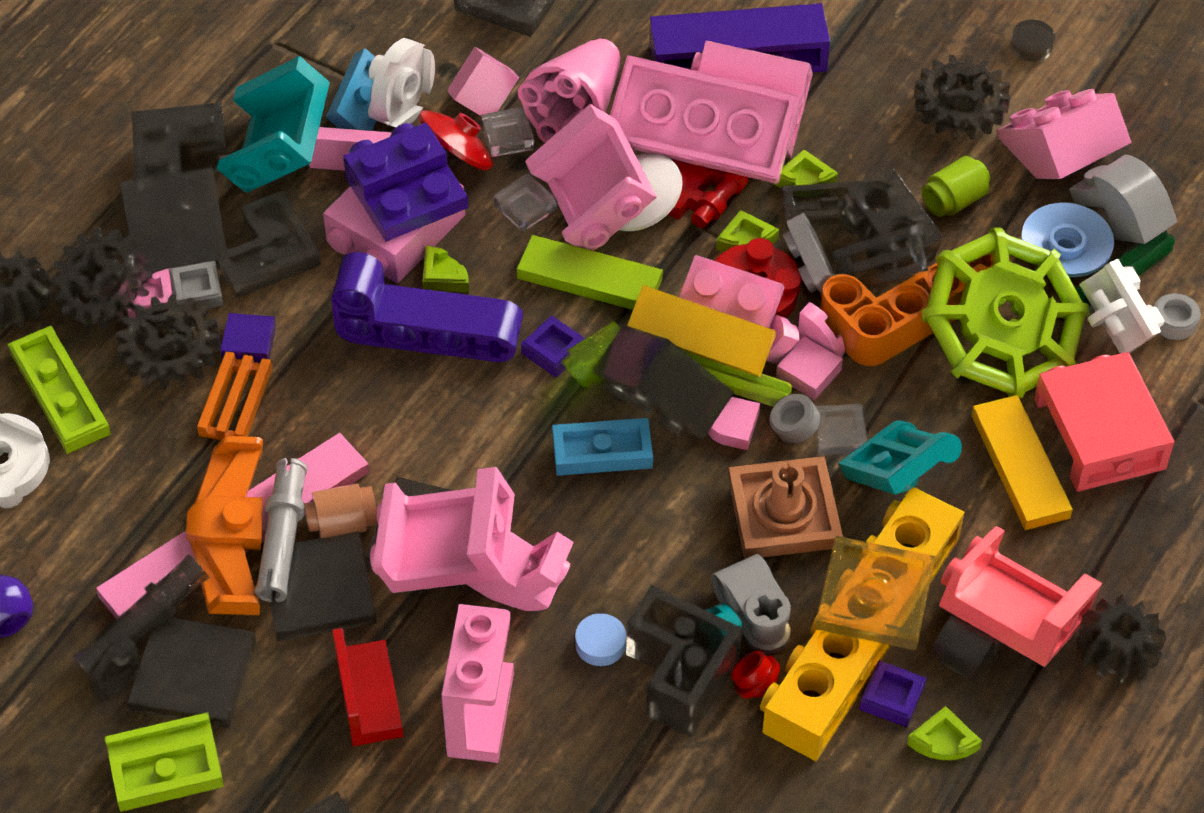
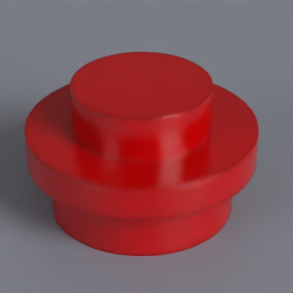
[731,651,780,699]

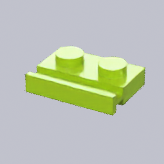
[105,712,224,812]

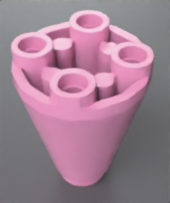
[518,39,621,143]

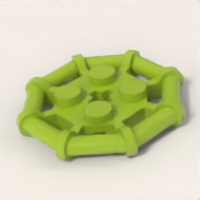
[921,228,1090,399]

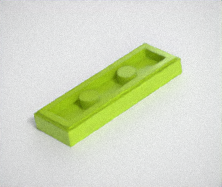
[517,235,663,310]
[8,326,111,454]

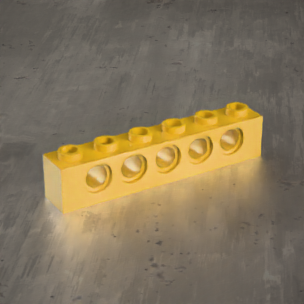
[760,487,965,762]

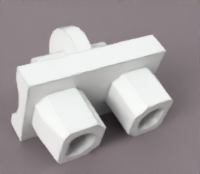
[1079,259,1164,354]

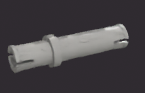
[254,458,308,602]

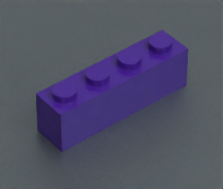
[649,3,830,72]

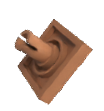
[728,456,843,559]

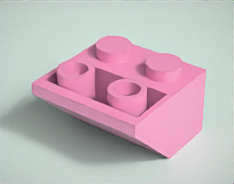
[996,89,1132,179]

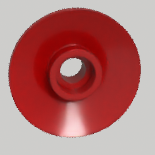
[418,110,494,171]

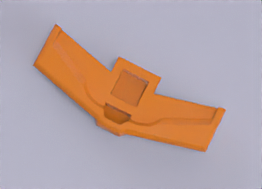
[186,436,263,615]

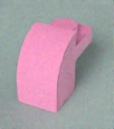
[466,532,574,611]

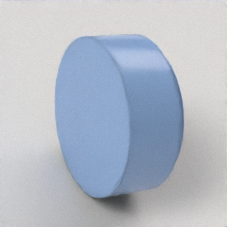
[575,614,626,666]

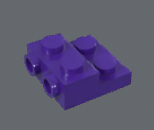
[343,123,469,242]

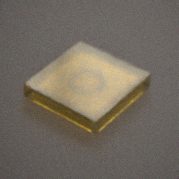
[815,536,935,650]

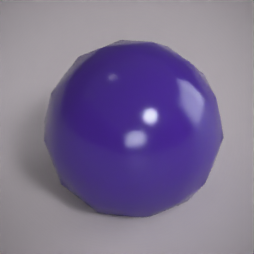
[0,575,34,638]

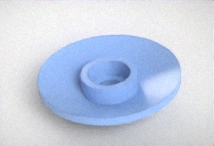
[1021,203,1114,277]

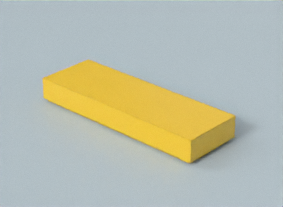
[626,285,777,378]
[971,395,1073,530]

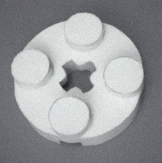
[368,38,435,127]
[0,413,50,508]

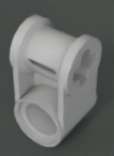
[711,554,791,654]

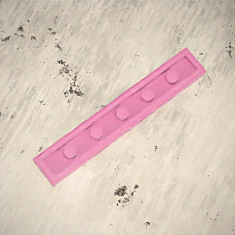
[96,433,369,630]

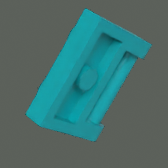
[838,420,962,495]

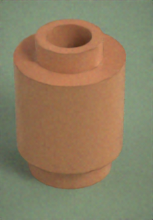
[304,483,378,540]

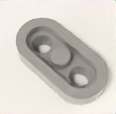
[783,213,835,295]

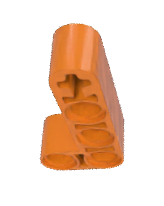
[820,254,993,366]

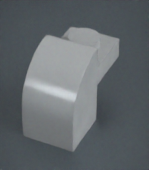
[1069,154,1178,244]

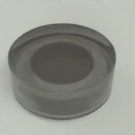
[1010,19,1055,62]

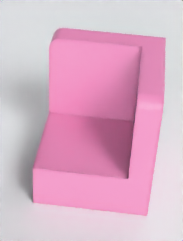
[448,47,519,121]

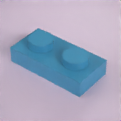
[326,48,376,131]
[552,418,653,476]

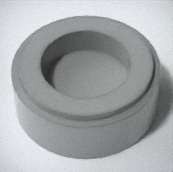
[1154,293,1201,340]
[769,394,820,443]

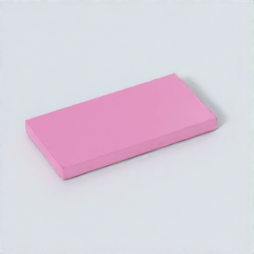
[610,55,801,184]

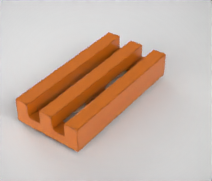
[197,351,273,440]

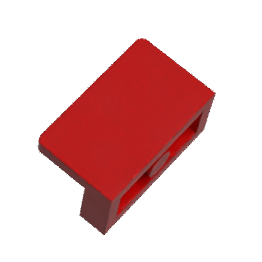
[332,628,404,746]

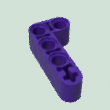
[331,252,523,362]

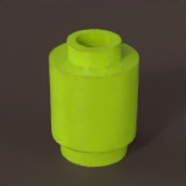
[921,156,990,217]

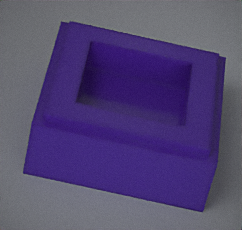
[220,313,276,363]
[521,315,587,378]
[859,660,927,728]

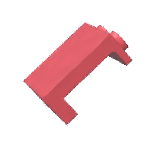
[1034,352,1174,492]
[939,526,1102,667]

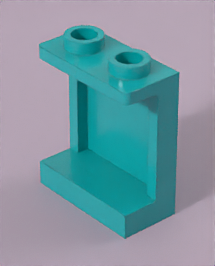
[217,56,330,193]

